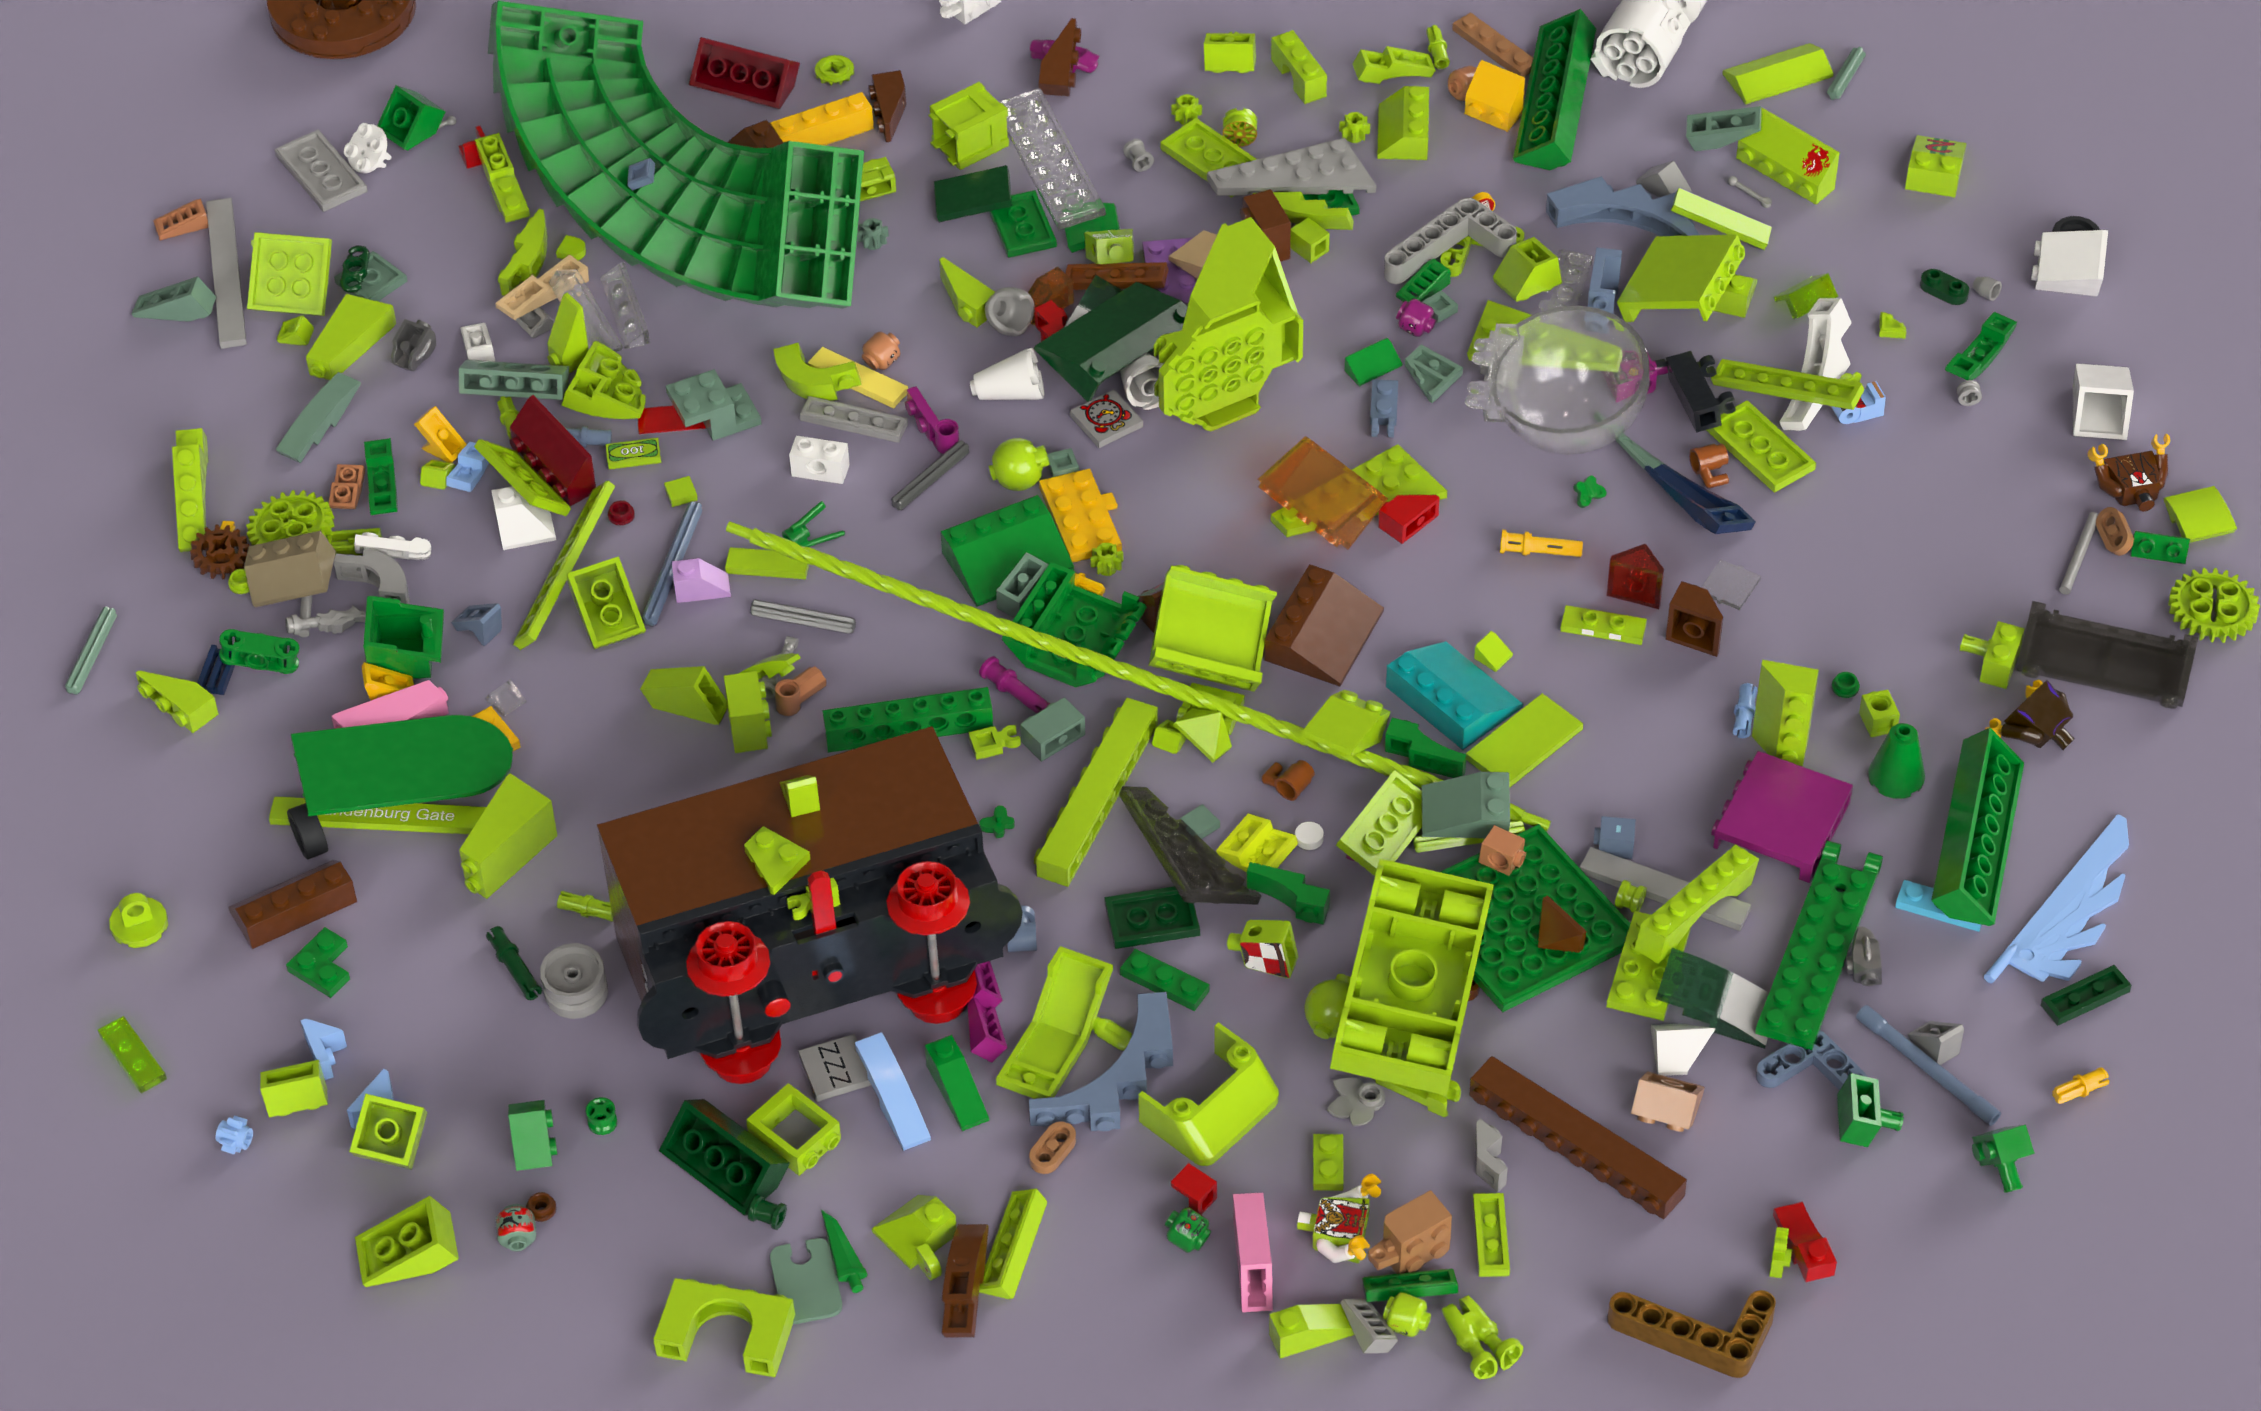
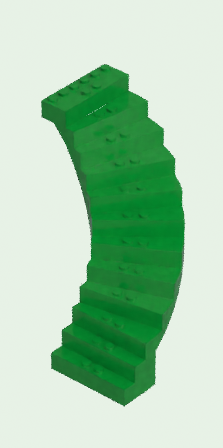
[488,1,864,309]

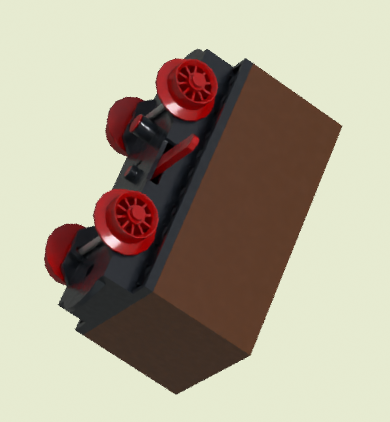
[597,726,1023,1084]

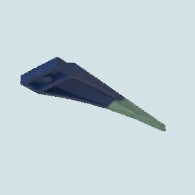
[1594,413,1756,534]

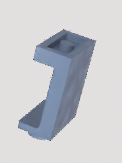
[1586,247,1622,330]

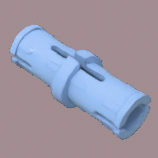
[1733,683,1758,738]

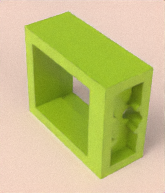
[746,1083,841,1176]

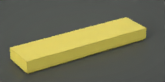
[807,347,908,409]

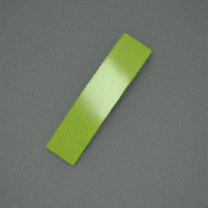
[1252,192,1354,230]

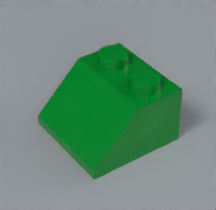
[377,85,446,150]

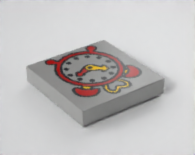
[1070,389,1143,448]

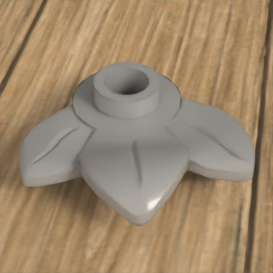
[1328,1077,1385,1126]

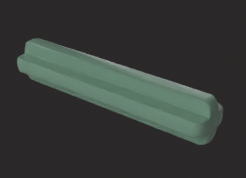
[1827,47,1866,100]

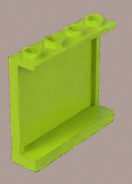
[1617,234,1745,322]
[1148,565,1277,692]

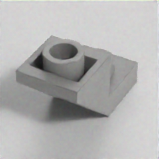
[1475,1118,1508,1192]

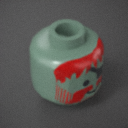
[496,1204,536,1251]

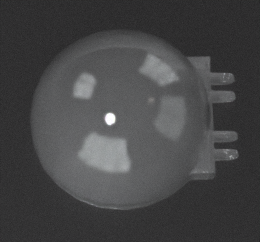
[1465,305,1650,455]

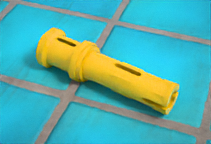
[1500,529,1583,557]

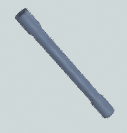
[1856,1005,2001,1126]

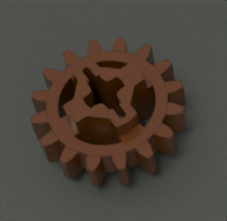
[190,524,249,580]

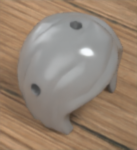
[985,287,1035,337]

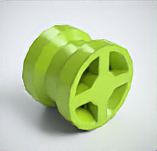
[1615,880,1647,913]

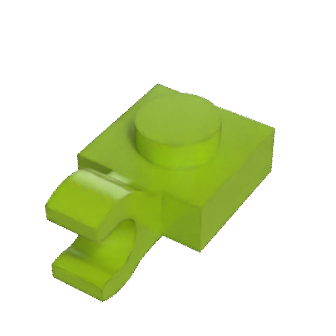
[787,877,840,920]

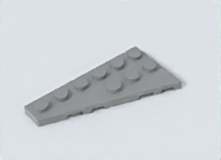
[1207,138,1376,196]

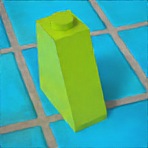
[640,666,728,725]

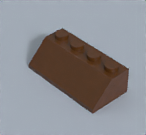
[228,860,357,949]

